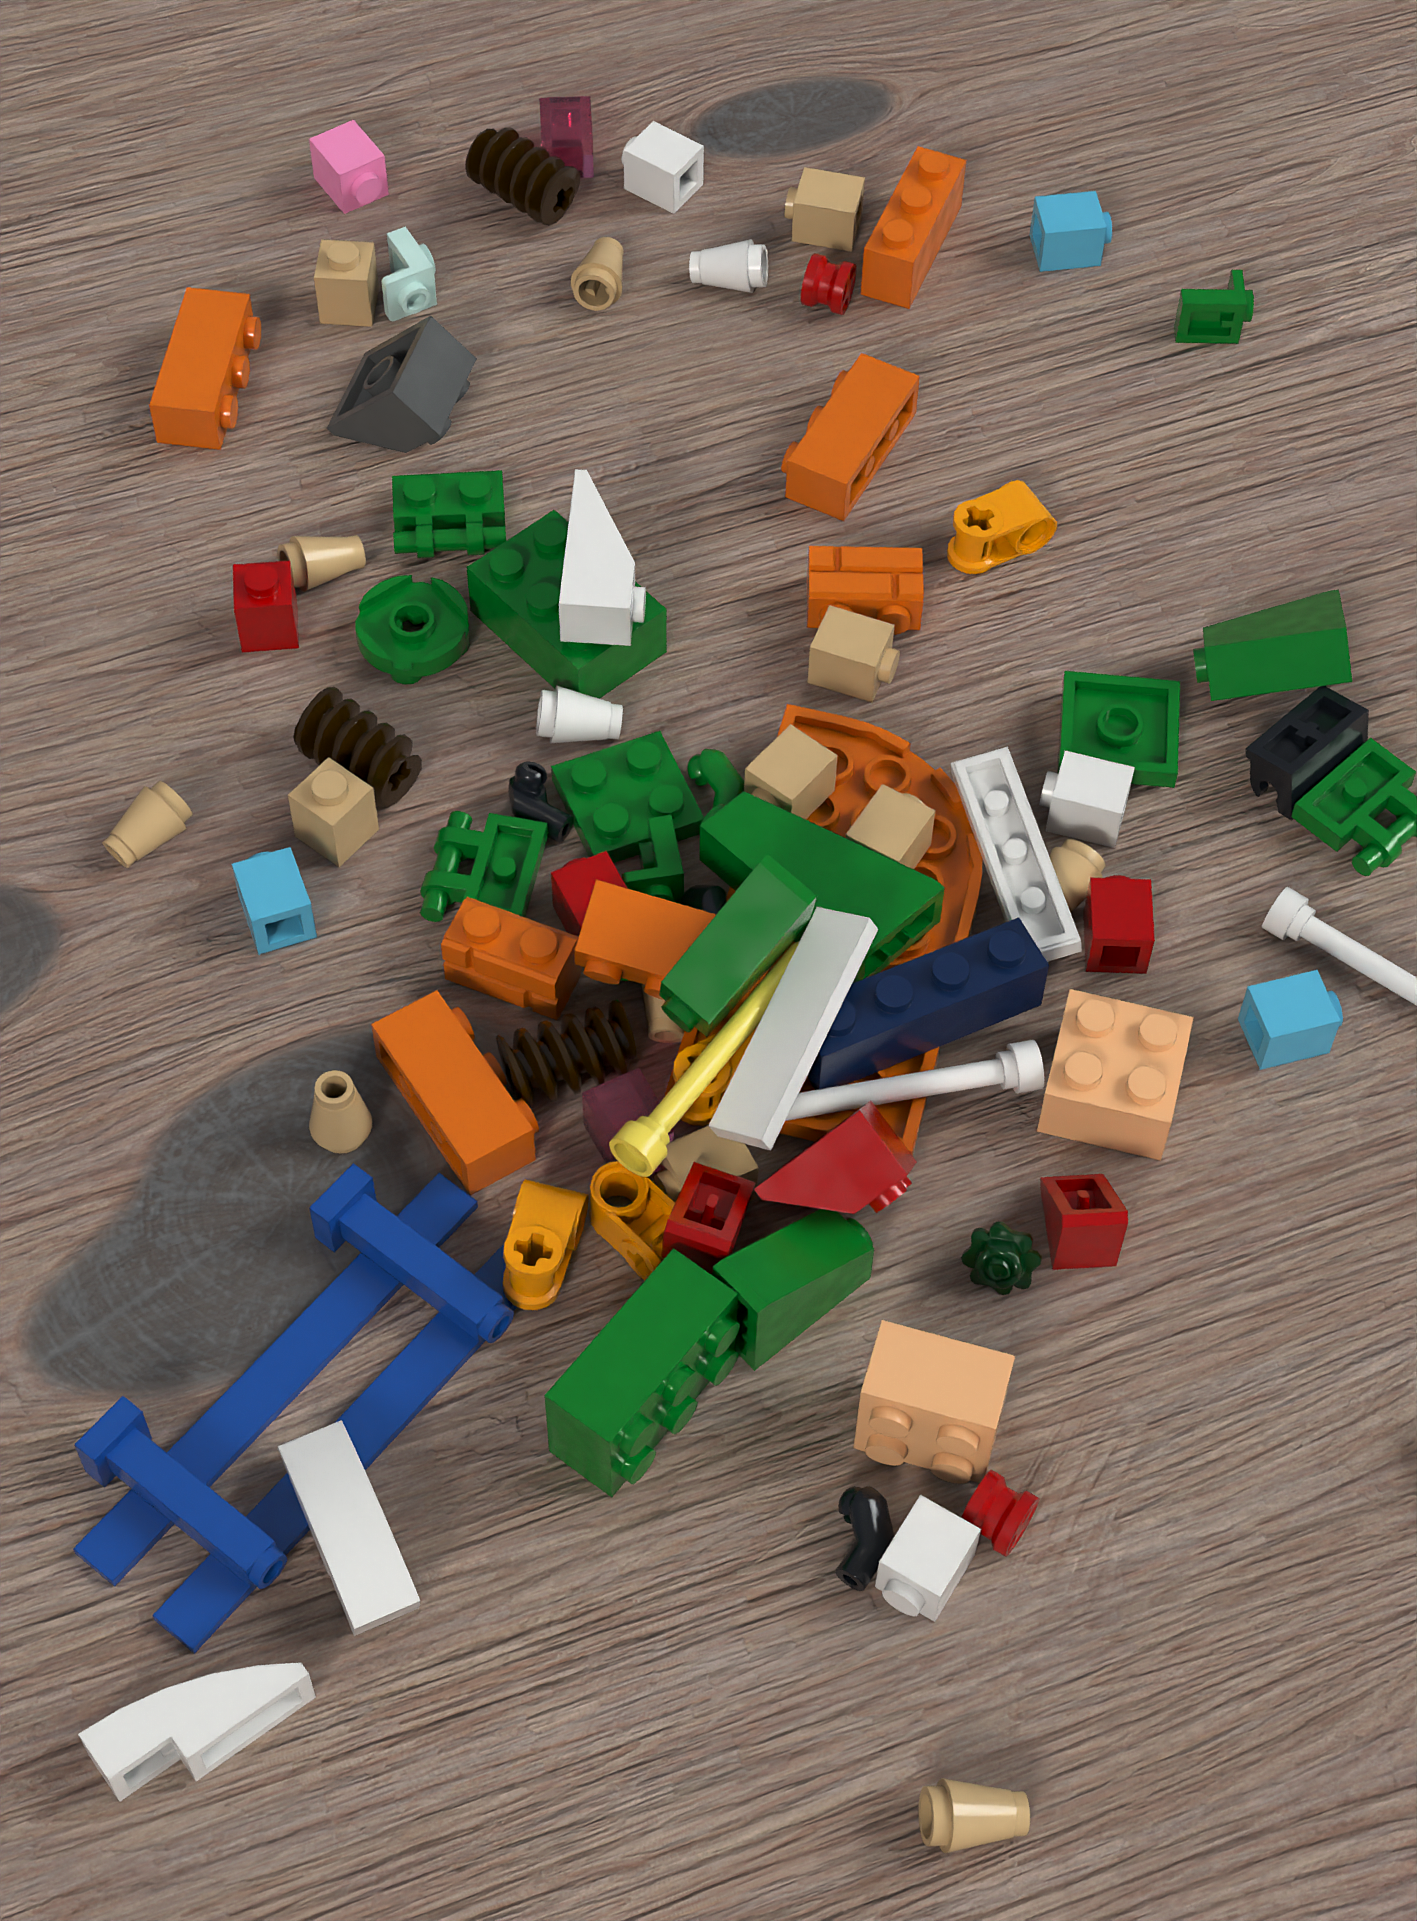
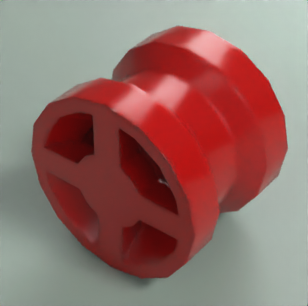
[800,253,857,315]
[961,1470,1040,1557]

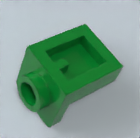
[1174,269,1254,344]
[622,815,684,904]

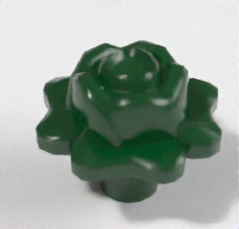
[961,1221,1042,1296]

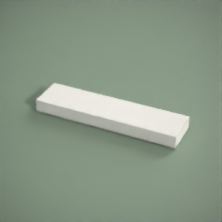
[951,747,1082,962]
[708,907,878,1151]

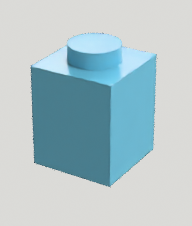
[1029,191,1112,272]
[232,847,317,955]
[1238,970,1343,1070]

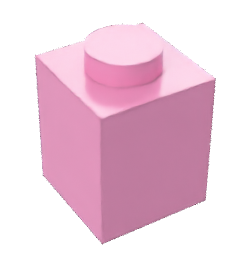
[309,120,389,214]

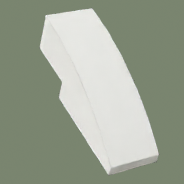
[278,1420,420,1636]
[78,1663,316,1802]

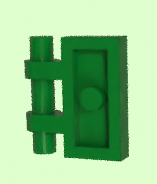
[392,470,506,558]
[1291,737,1417,876]
[420,811,548,922]

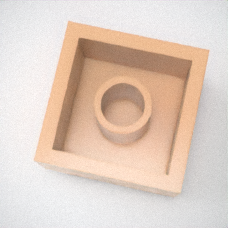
[1037,989,1194,1161]
[853,1320,1015,1484]

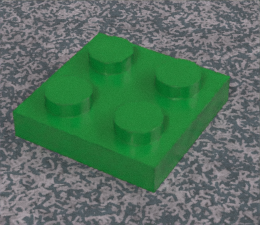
[1057,671,1180,788]
[551,731,704,863]

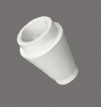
[689,239,768,293]
[536,686,623,744]

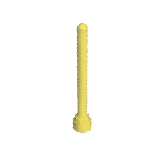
[609,941,800,1177]

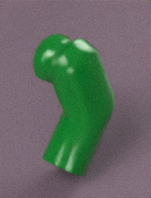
[687,749,744,808]

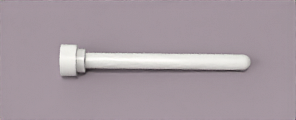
[1262,886,1417,1006]
[785,1040,1044,1121]

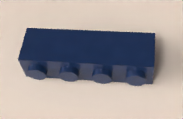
[807,917,1049,1090]

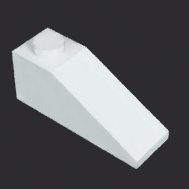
[559,469,646,646]

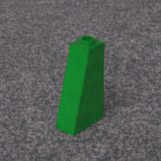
[699,791,945,984]

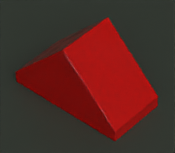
[661,1162,756,1274]
[1040,1174,1128,1270]

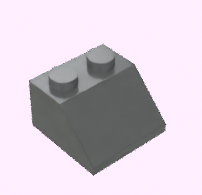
[326,316,477,453]

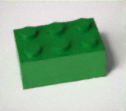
[467,510,667,699]
[544,1248,740,1498]

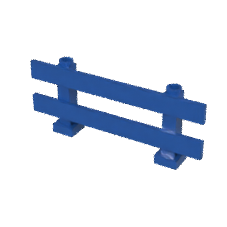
[73,1163,517,1654]

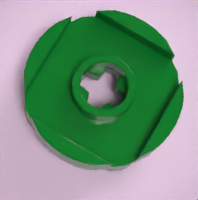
[355,575,470,685]

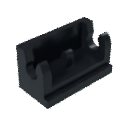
[1246,686,1369,820]

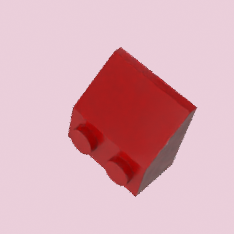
[754,1100,917,1214]

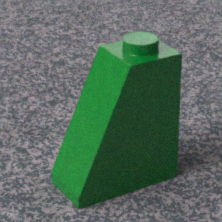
[1193,589,1352,701]
[659,854,817,1037]
[712,1209,874,1371]

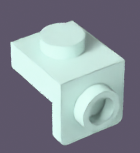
[381,226,437,321]

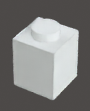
[621,121,704,214]
[1039,751,1135,848]
[875,1495,981,1622]

